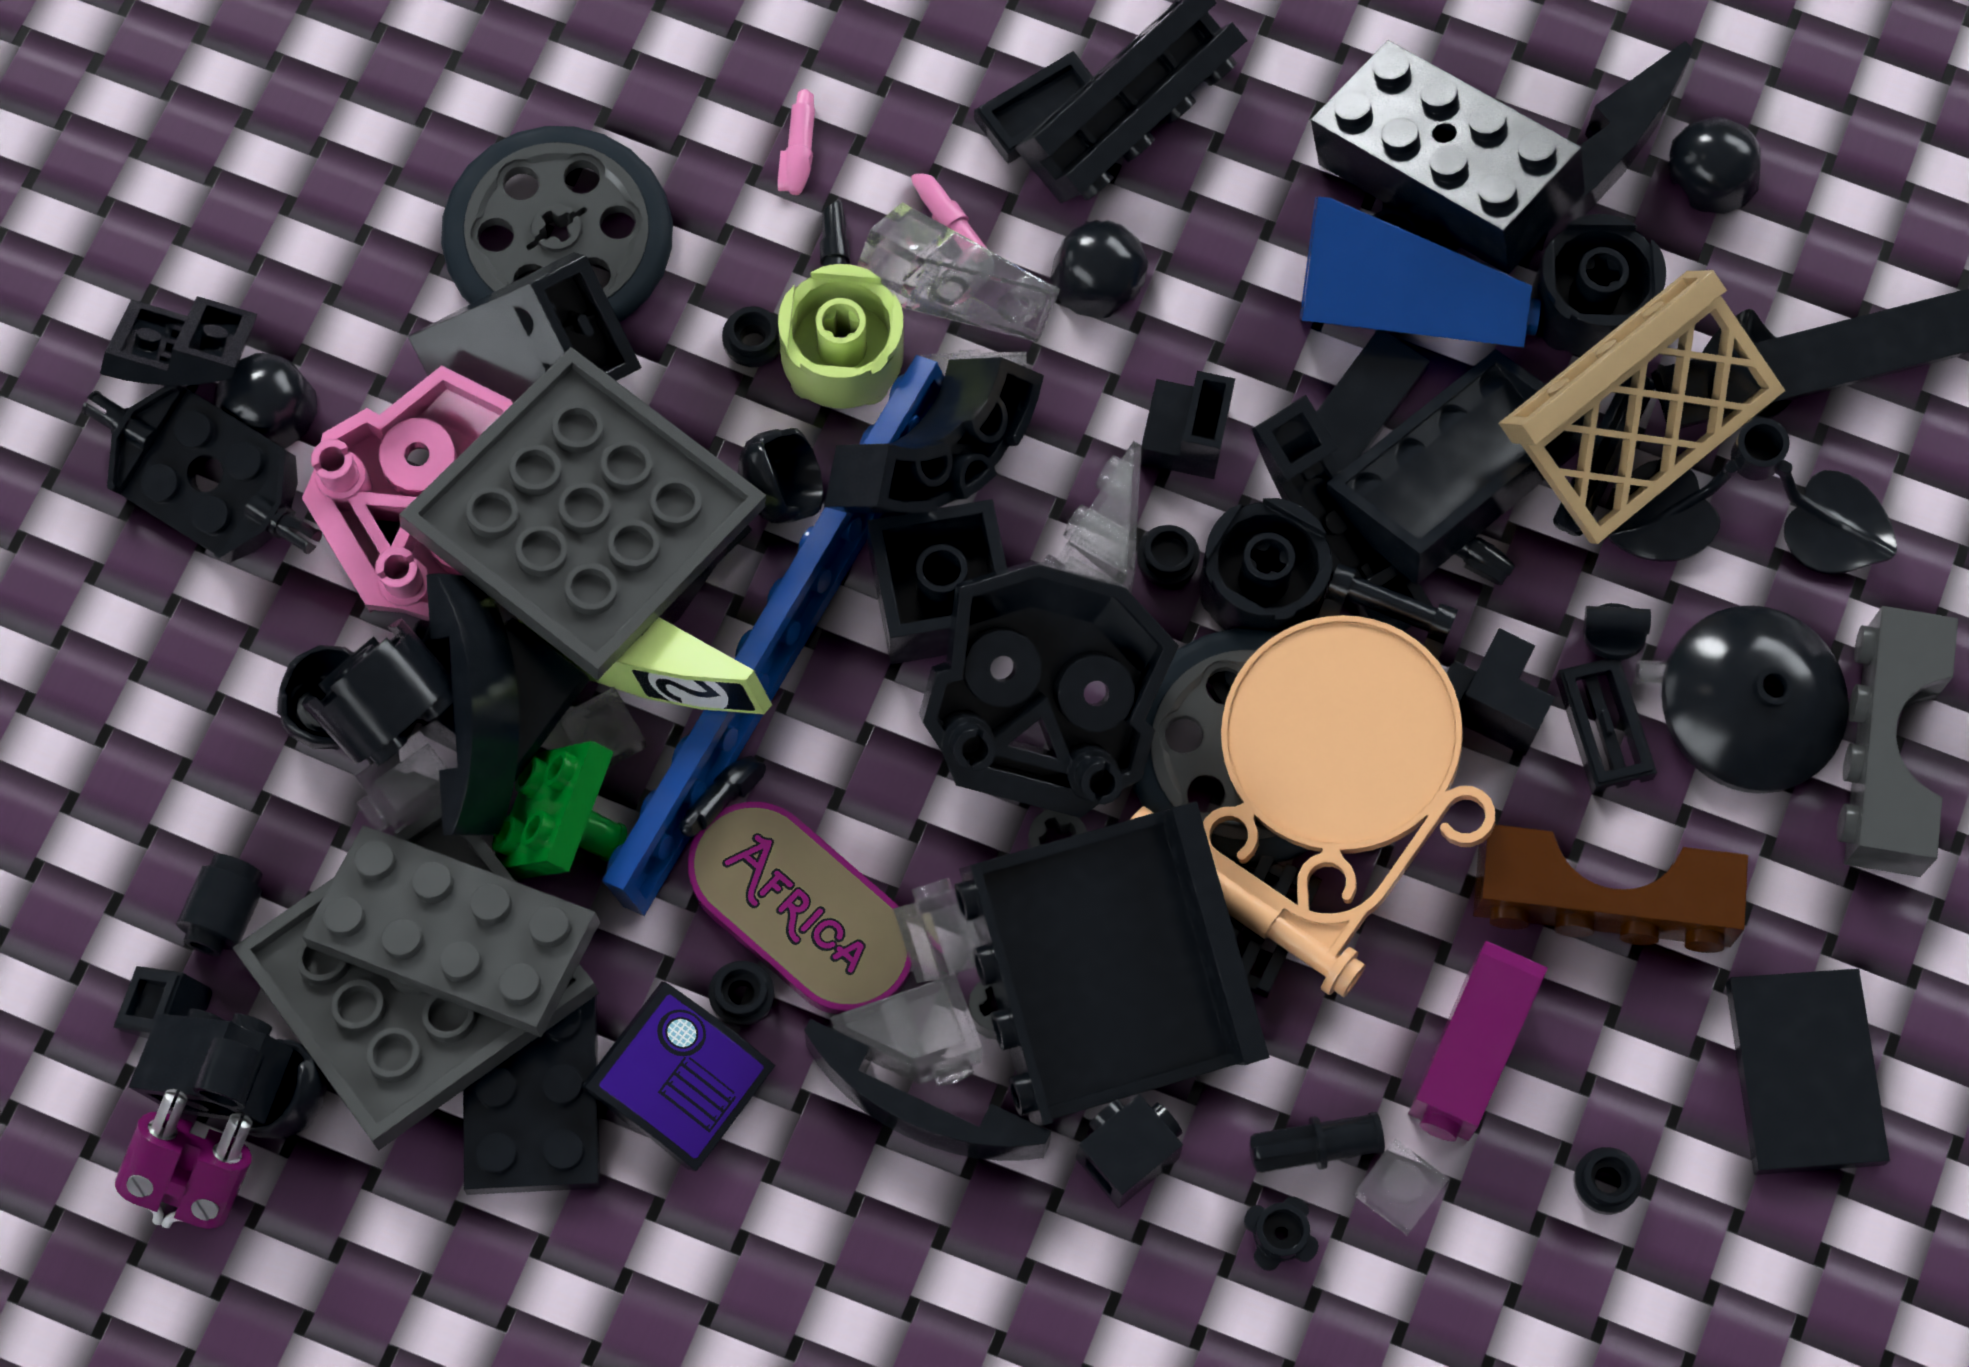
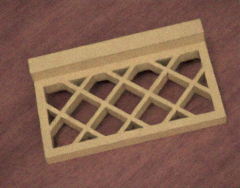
[1498,270,1785,544]

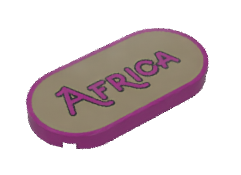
[688,802,914,1015]

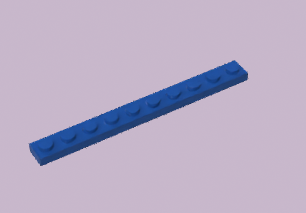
[602,355,944,916]

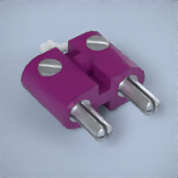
[115,1089,252,1229]

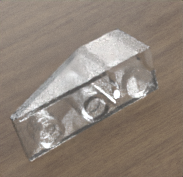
[857,202,1060,342]
[1042,441,1142,594]

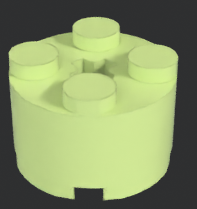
[778,264,904,409]

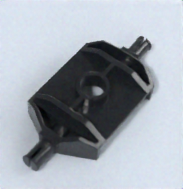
[82,385,322,563]

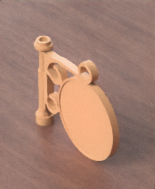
[1130,615,1495,997]

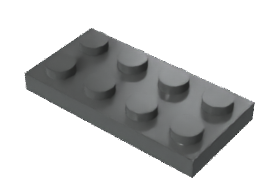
[302,825,600,1037]

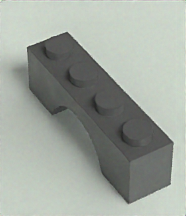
[1837,606,1958,877]

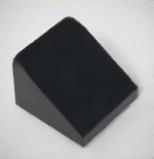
[114,966,212,1039]

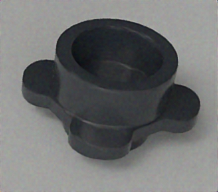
[1244,1197,1319,1271]

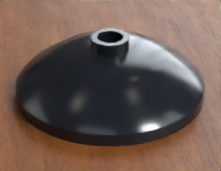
[1661,605,1849,794]

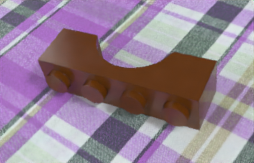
[1473,825,1748,953]

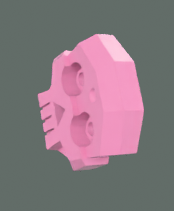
[302,365,513,621]

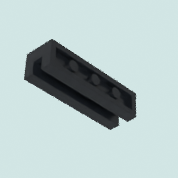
[1015,0,1248,203]

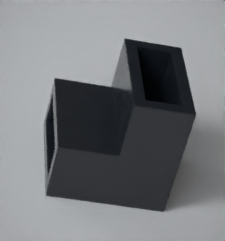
[1139,371,1236,479]
[1460,628,1555,756]

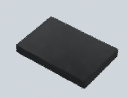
[1726,968,1890,1175]

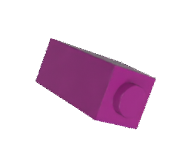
[1408,941,1548,1142]

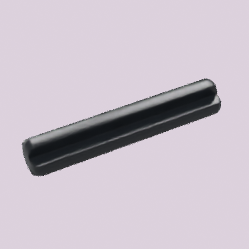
[1553,376,1655,536]

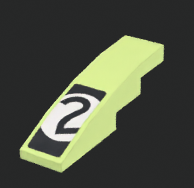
[517,617,772,714]

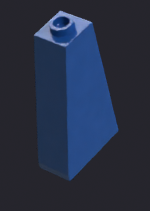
[1299,196,1541,348]

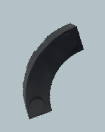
[824,357,1044,514]

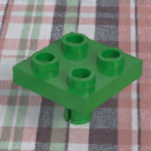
[492,741,627,880]

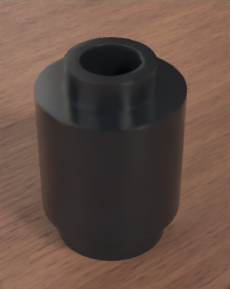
[176,854,263,956]

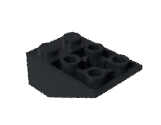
[407,252,642,403]

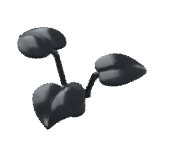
[1608,309,1897,574]

